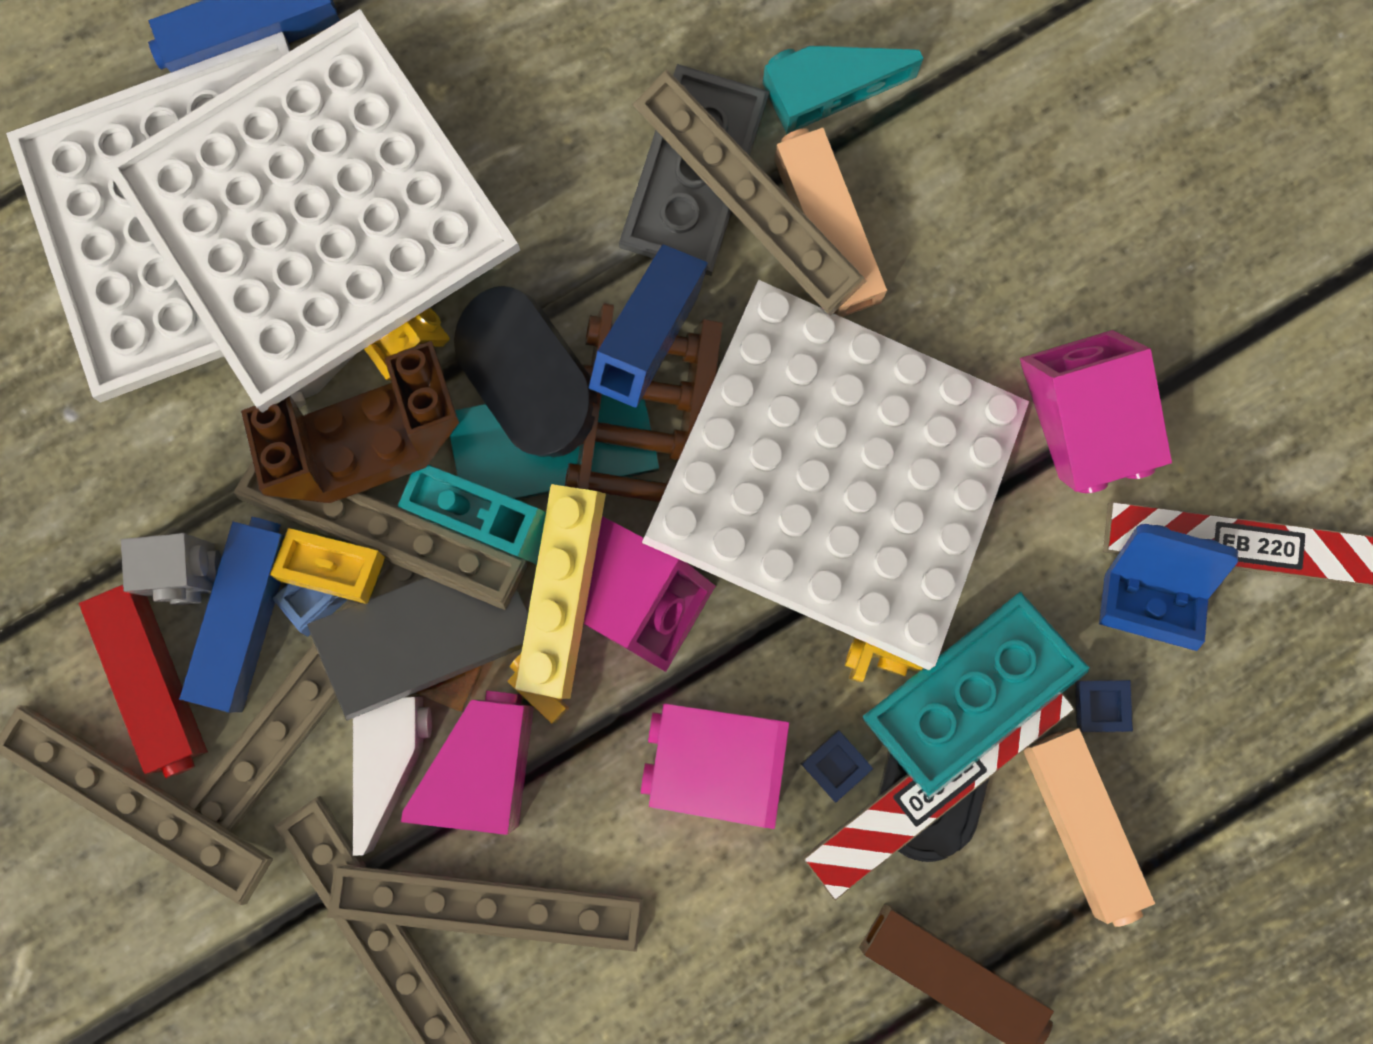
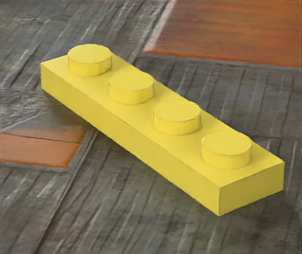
[515,484,606,699]

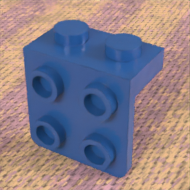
[1099,524,1238,651]

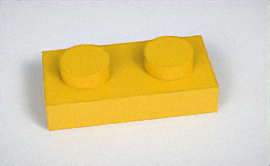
[270,528,385,604]

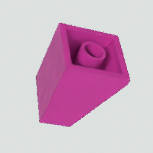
[1020,330,1172,493]
[583,516,716,672]
[401,691,534,835]
[641,704,789,829]

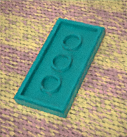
[450,394,660,500]
[863,591,1090,799]

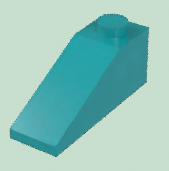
[763,46,924,135]
[397,465,546,565]

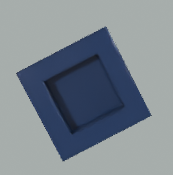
[1075,680,1133,732]
[800,730,874,803]

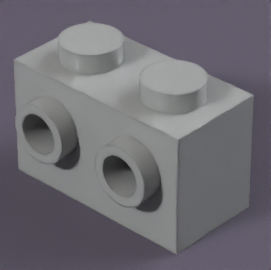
[121,533,222,605]

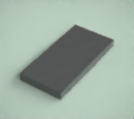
[619,64,769,276]
[307,578,528,721]

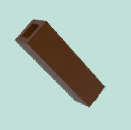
[859,904,1054,1044]

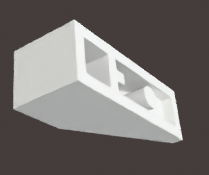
[353,697,432,856]

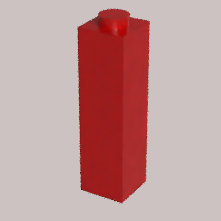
[78,585,208,779]

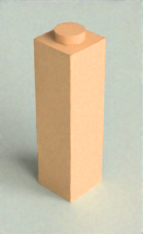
[774,128,887,317]
[1023,728,1155,927]

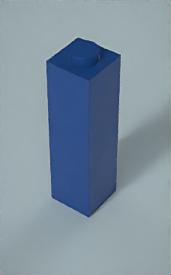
[148,0,340,72]
[589,244,708,408]
[179,517,285,713]

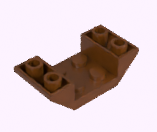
[241,340,459,503]

